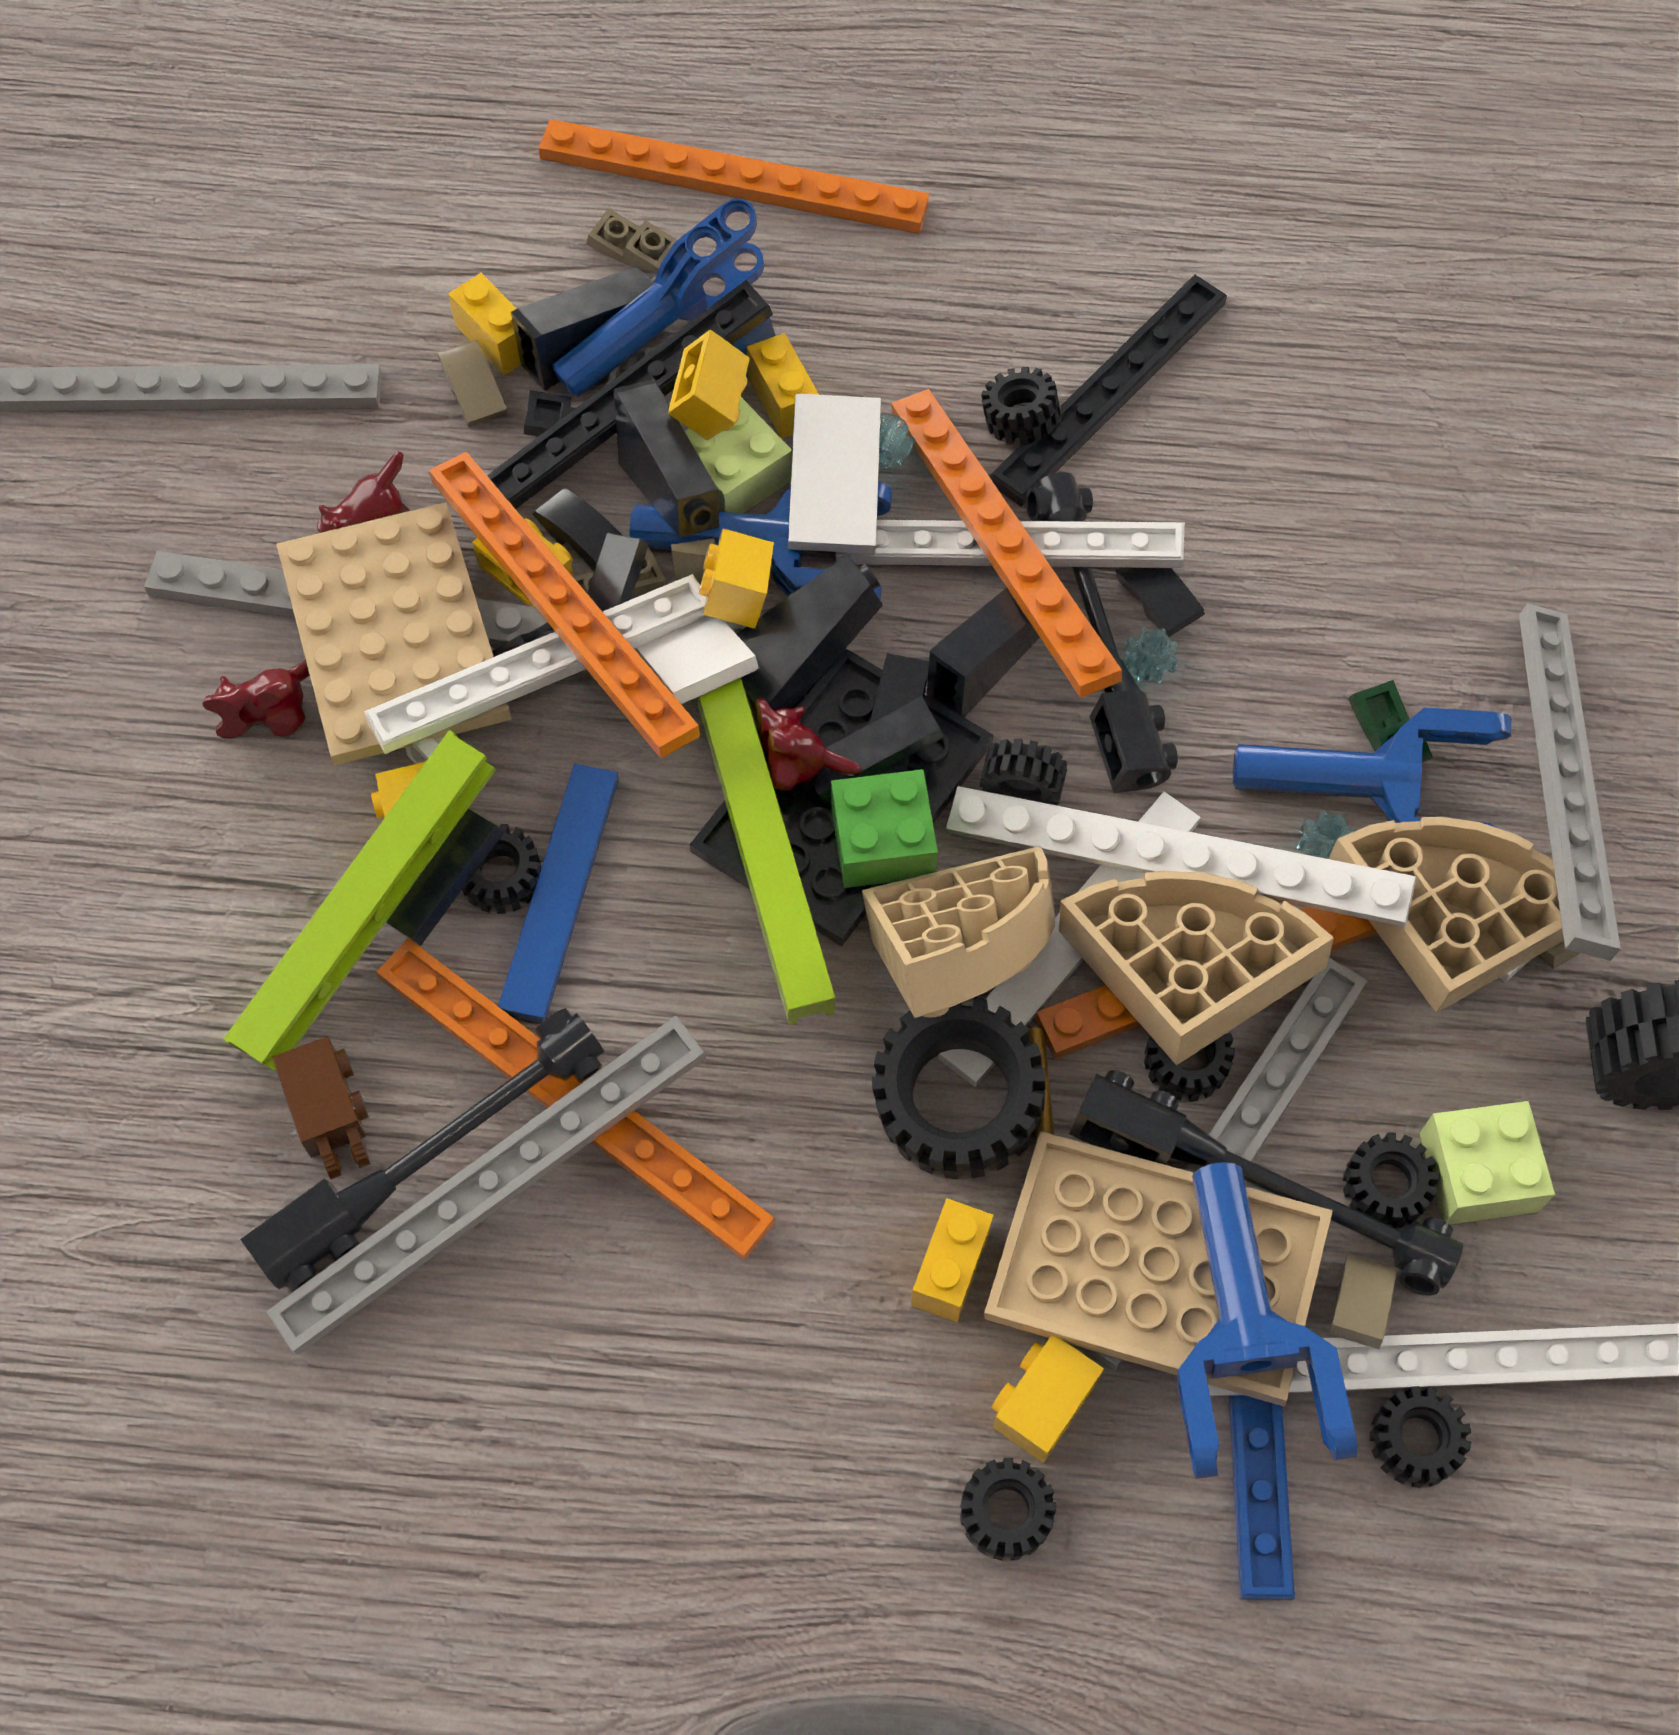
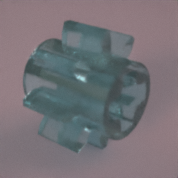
[879,414,915,467]
[1125,627,1179,683]
[1297,810,1357,859]

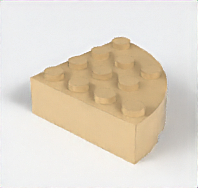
[1329,817,1564,1013]
[862,846,1055,1018]
[1059,871,1334,1065]

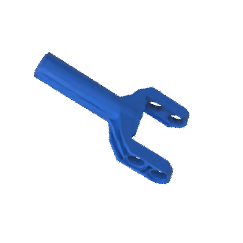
[552,198,764,398]
[629,482,892,601]
[1232,707,1512,830]
[1177,1162,1358,1479]

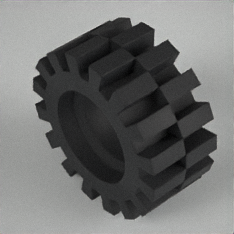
[981,367,1061,444]
[980,739,1067,806]
[462,823,541,914]
[1144,1032,1235,1102]
[1342,1132,1439,1229]
[1370,1386,1472,1488]
[960,1458,1056,1561]

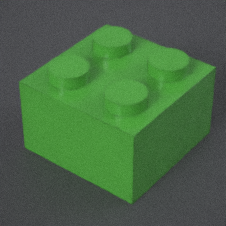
[831,769,938,888]

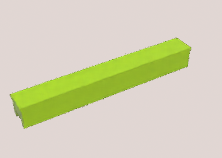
[697,678,836,1025]
[223,730,496,1072]

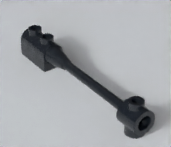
[1026,472,1178,793]
[240,1008,605,1292]
[1069,1070,1463,1296]

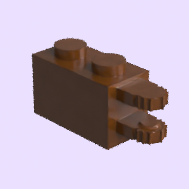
[272,1036,371,1180]

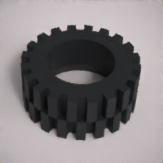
[1585,980,1679,1110]
[872,997,1045,1179]

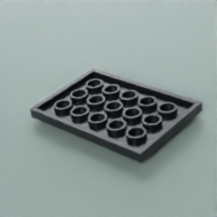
[690,649,994,946]

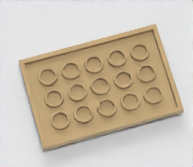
[276,502,512,766]
[984,1131,1333,1407]

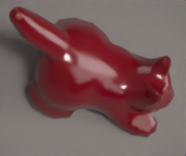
[317,451,410,533]
[202,660,310,739]
[756,698,862,791]

